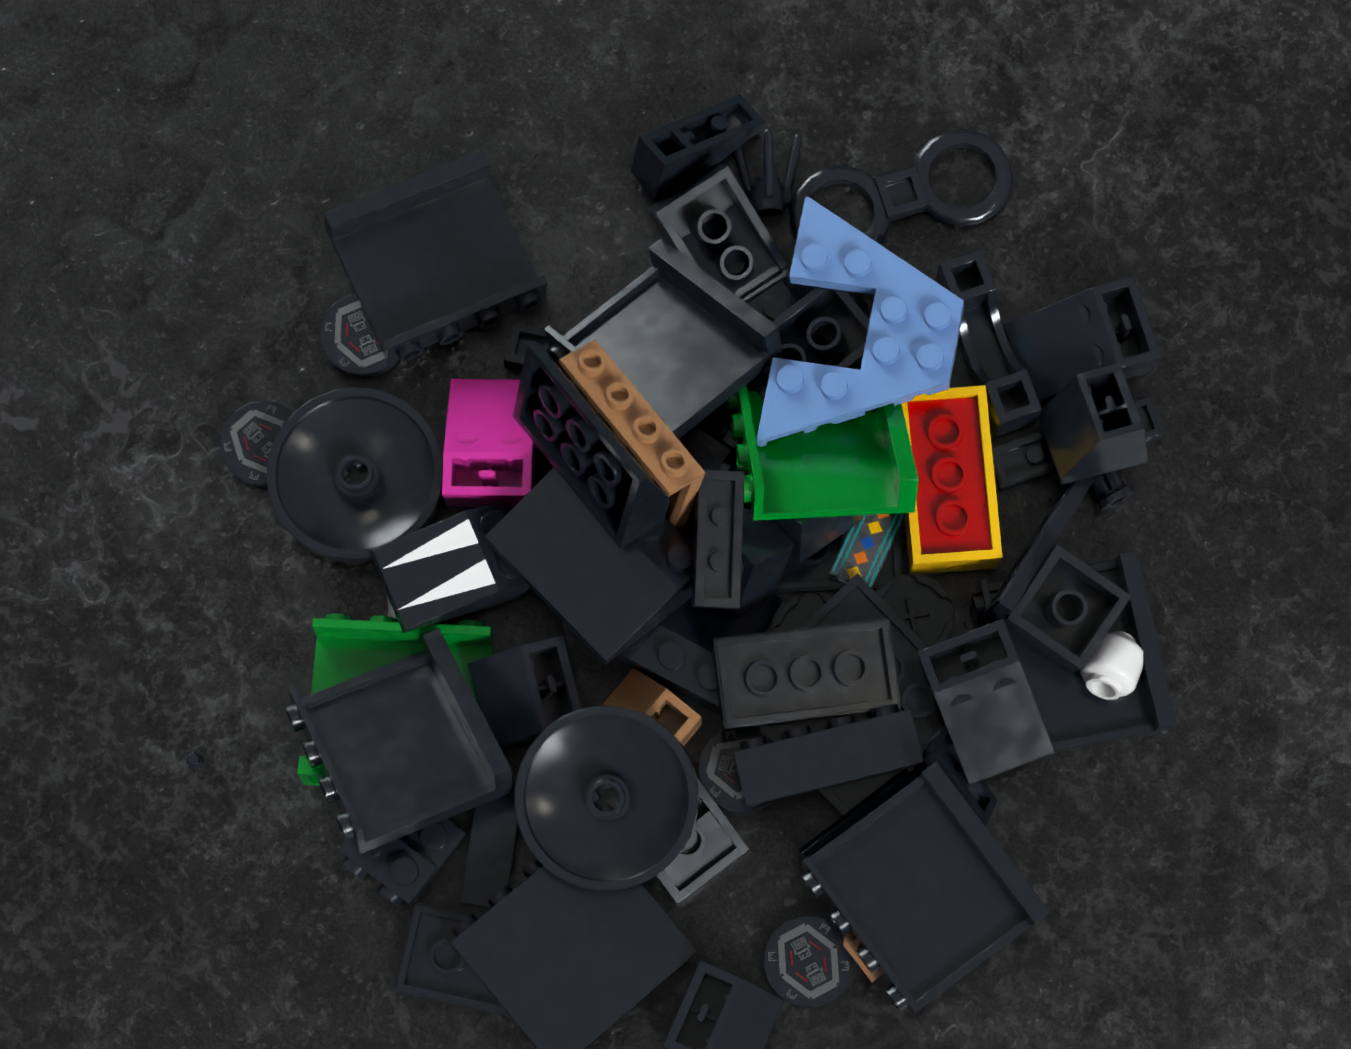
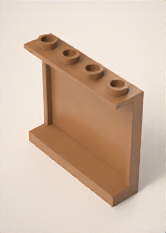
[544,340,705,534]

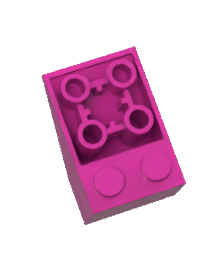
[442,379,536,508]

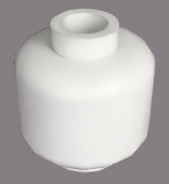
[1080,631,1144,700]

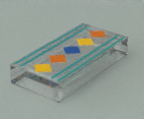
[829,513,906,588]

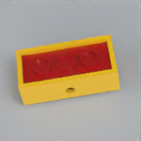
[901,385,1003,574]

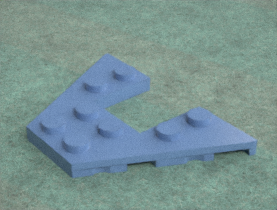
[756,197,964,446]

